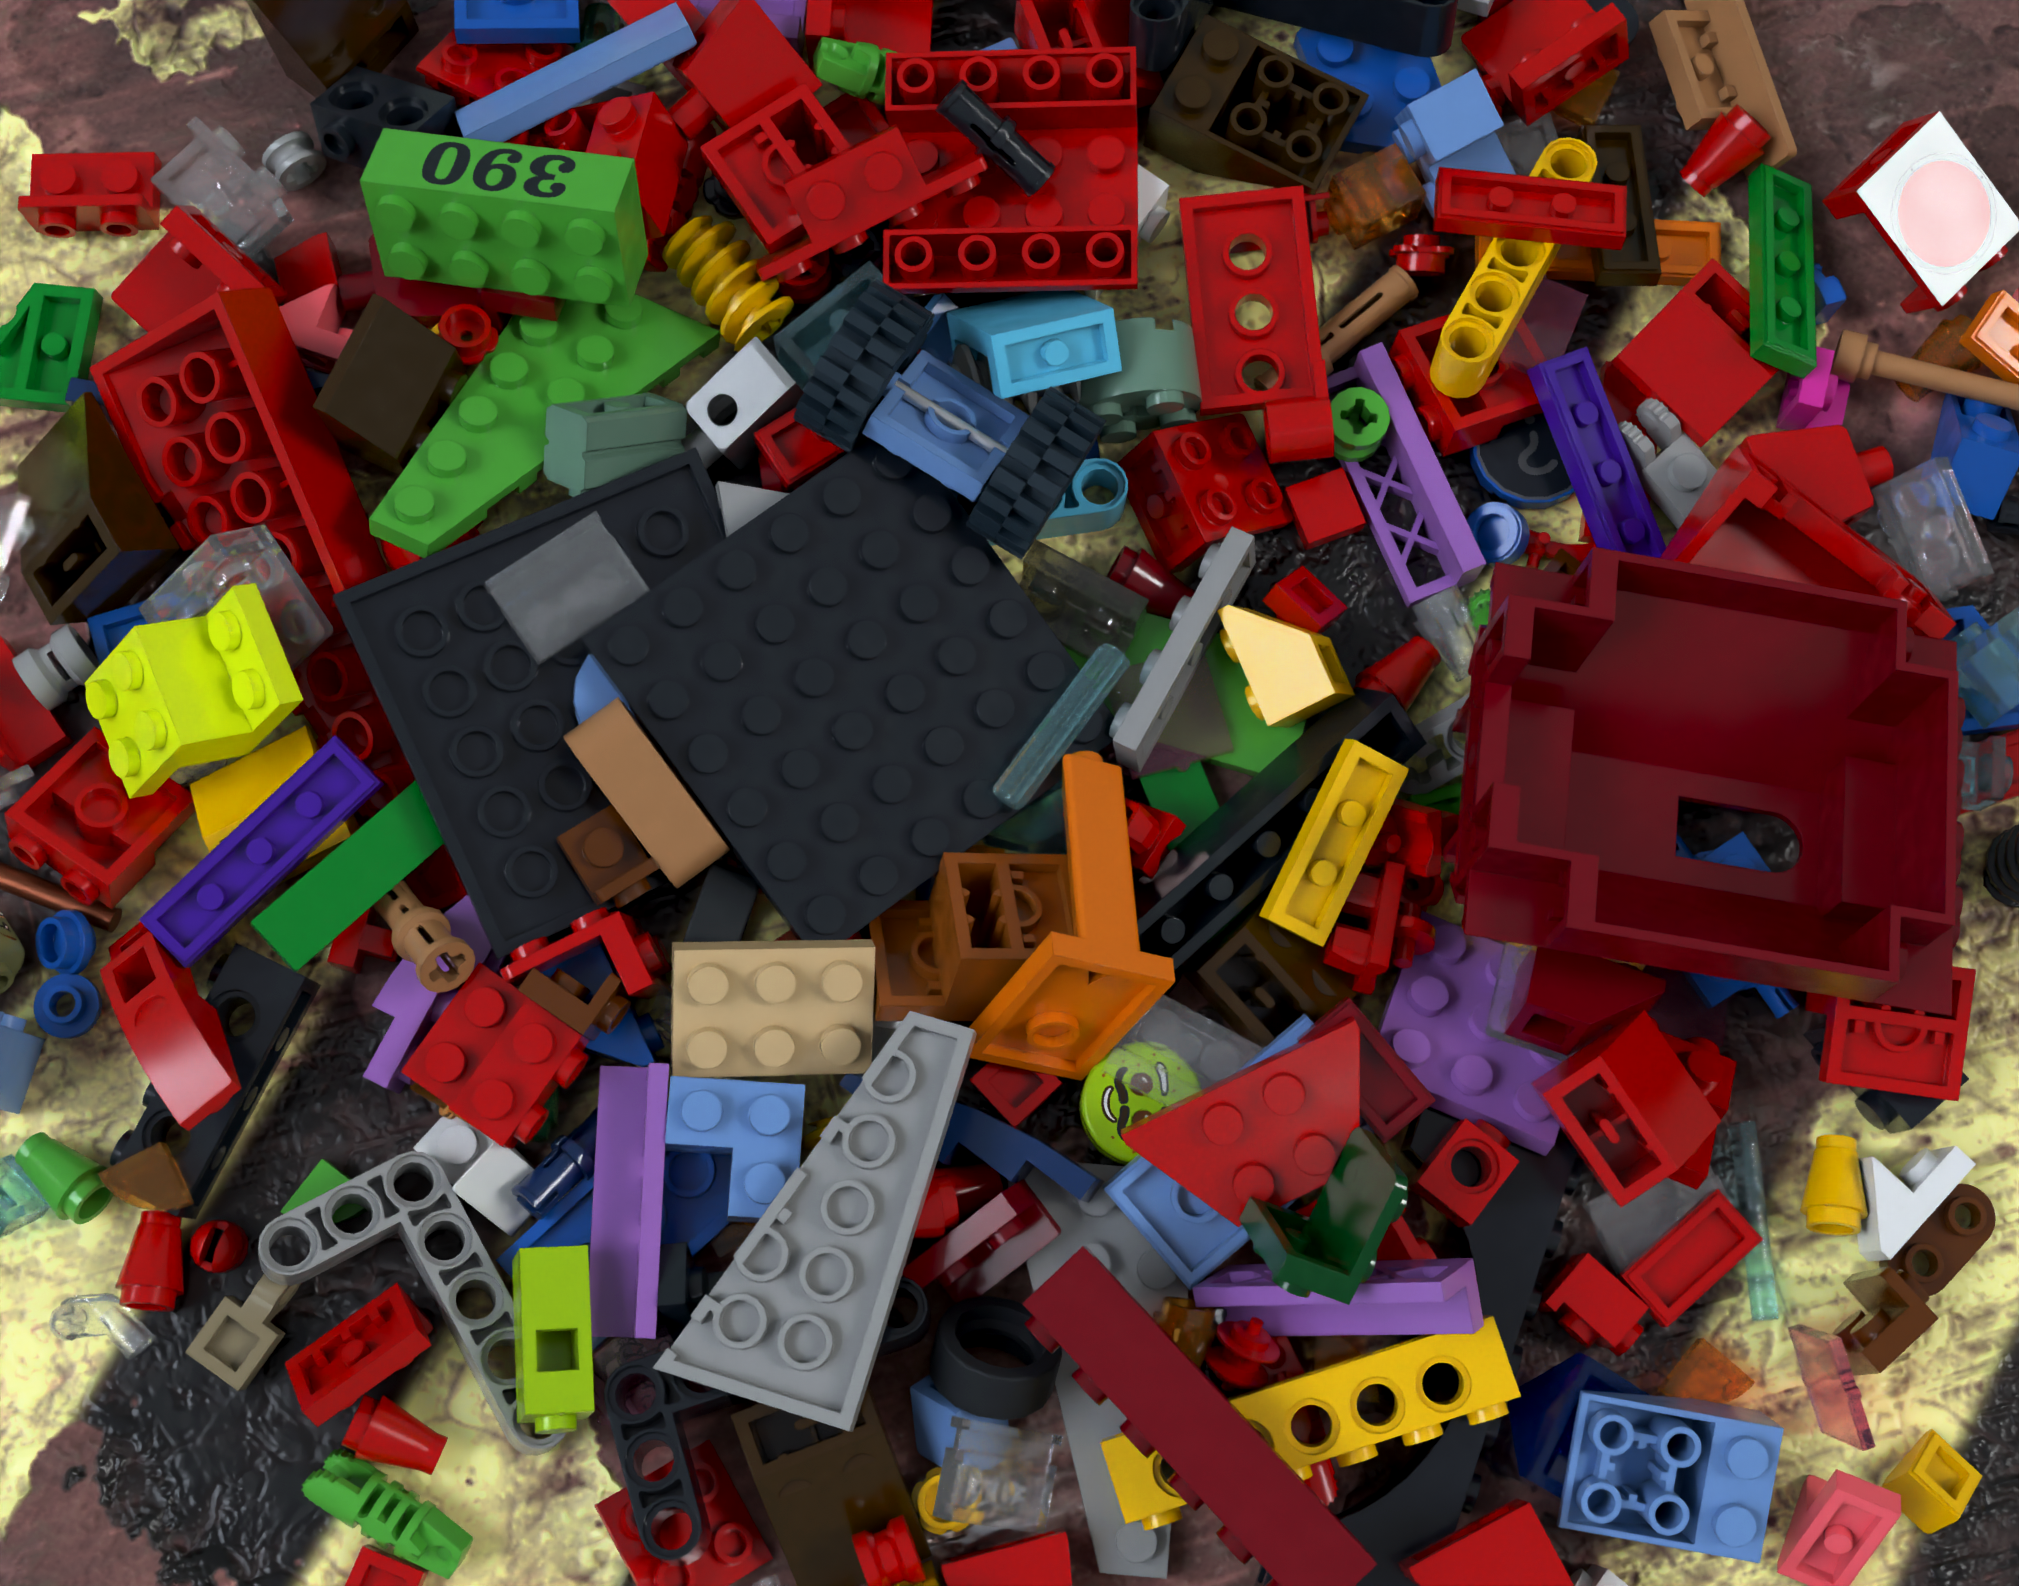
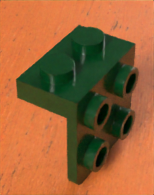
[1239,1127,1408,1305]

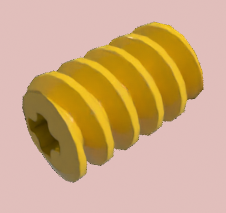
[662,215,794,352]

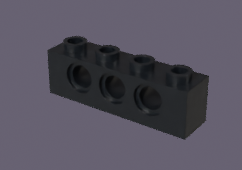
[107,943,321,1219]

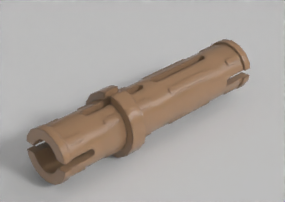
[1253,265,1419,391]

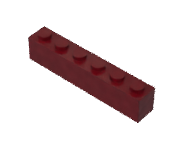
[1022,1246,1377,1586]

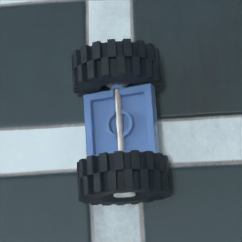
[794,279,1107,560]

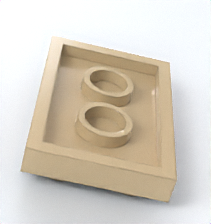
[670,939,875,1078]

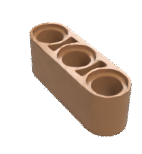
[563,697,731,888]

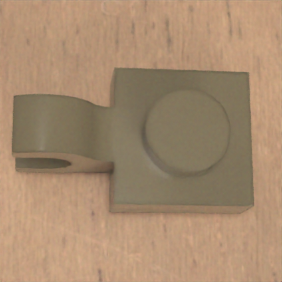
[185,1274,301,1391]

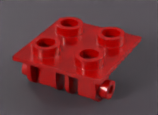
[416,29,577,107]
[594,1440,773,1586]

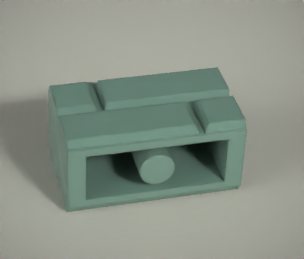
[543,393,687,497]

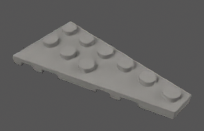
[653,1011,977,1432]
[1006,1162,1188,1579]

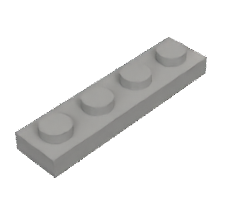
[1109,526,1256,773]

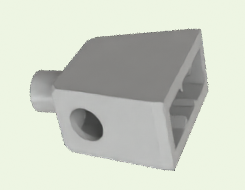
[681,336,804,470]

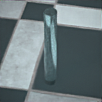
[1729,1121,1779,1321]

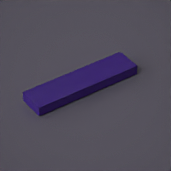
[1526,346,1666,558]
[139,735,384,968]

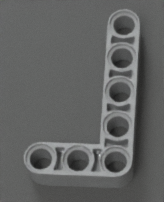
[258,1151,566,1456]

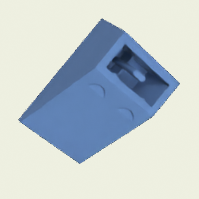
[1556,1390,1784,1563]

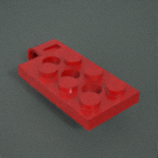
[1179,185,1334,464]

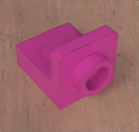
[1776,346,1850,431]

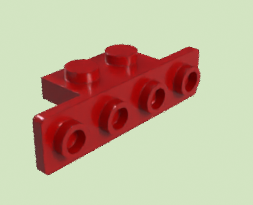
[756,124,989,283]

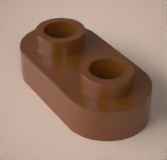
[1879,1184,1996,1296]

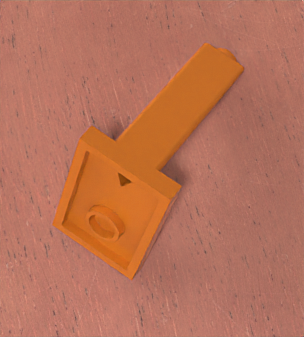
[969,751,1175,1081]

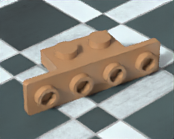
[1649,0,1797,180]

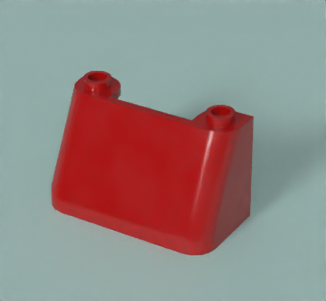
[1660,445,1957,639]

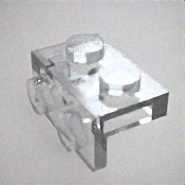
[150,116,294,259]
[1872,457,1994,601]

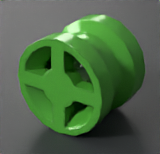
[1331,387,1390,462]

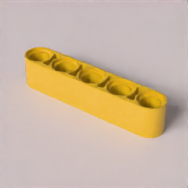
[1430,137,1598,398]

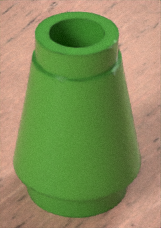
[15,1132,116,1224]

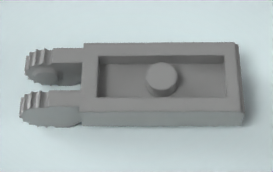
[1618,397,1717,529]

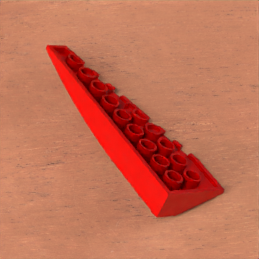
[89,287,467,909]

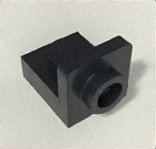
[658,1242,725,1342]

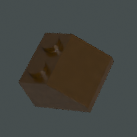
[312,293,468,475]

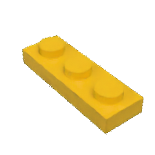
[1259,738,1409,947]

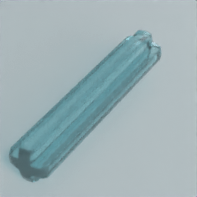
[993,643,1130,810]

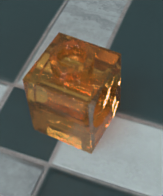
[1323,143,1427,250]

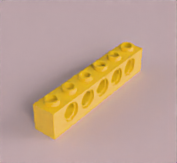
[1100,1315,1521,1530]

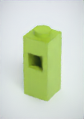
[512,1245,595,1434]

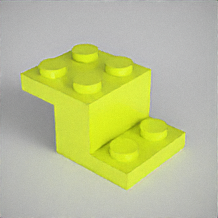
[84,583,303,799]

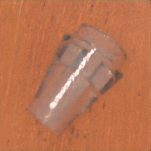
[1412,584,1477,682]

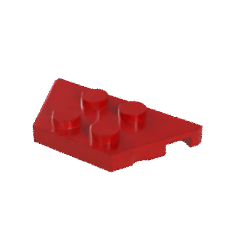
[1121,1016,1360,1227]

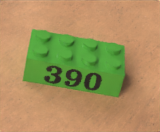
[360,128,648,307]

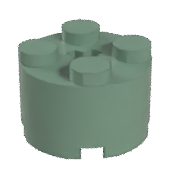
[1079,317,1202,443]

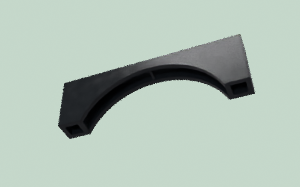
[1254,1107,1584,1586]

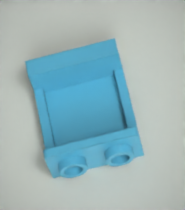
[946,290,1122,399]

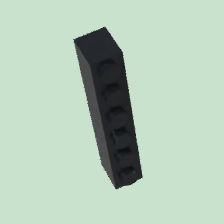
[1133,687,1427,970]

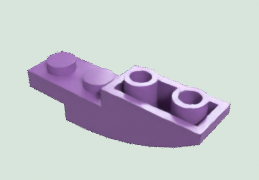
[363,895,513,1094]

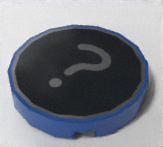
[1469,412,1575,509]

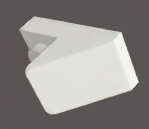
[413,1109,536,1237]
[1857,1146,1976,1262]

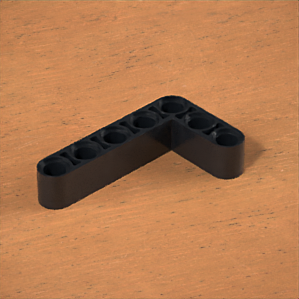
[1128,0,1458,72]
[604,1277,932,1566]

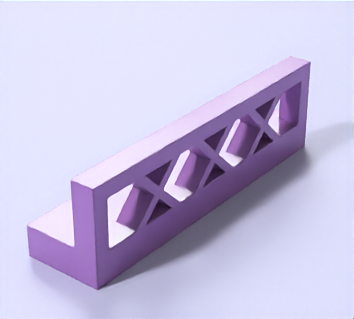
[1327,342,1486,608]
[589,1063,669,1339]
[1193,1258,1484,1336]

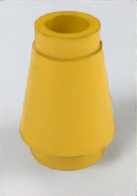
[1800,1134,1868,1236]

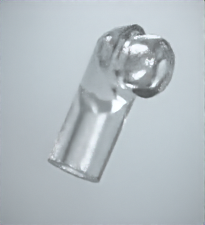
[49,1293,155,1360]

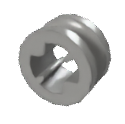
[262,131,326,192]

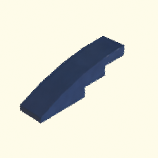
[839,1074,1105,1203]

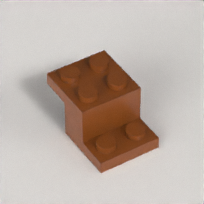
[863,852,1074,1021]

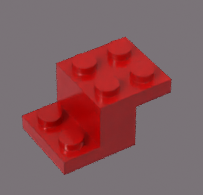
[700,82,889,255]
[1805,966,1976,1102]

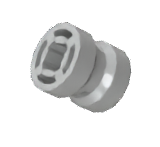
[12,624,99,711]

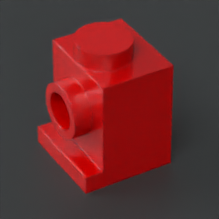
[1538,1253,1649,1357]

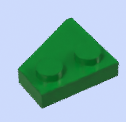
[0,283,103,412]

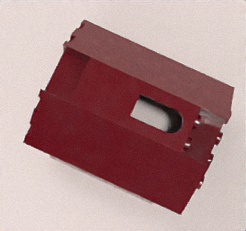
[1442,547,1966,1016]

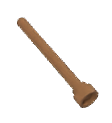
[1830,329,2019,411]

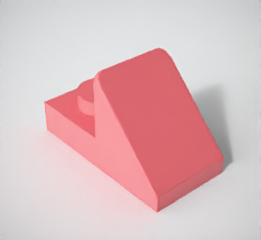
[279,284,353,374]
[1777,1469,1901,1586]

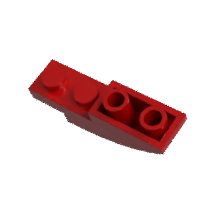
[100,922,242,1131]

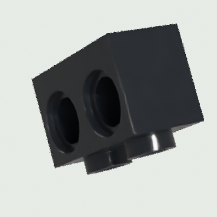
[310,66,463,169]

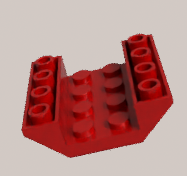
[883,46,1138,294]

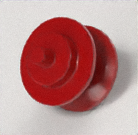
[1205,1317,1280,1392]

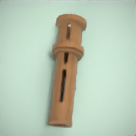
[373,880,475,993]

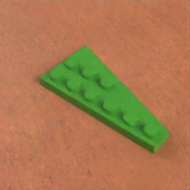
[369,294,720,558]

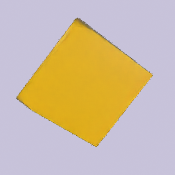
[1881,1429,1982,1534]

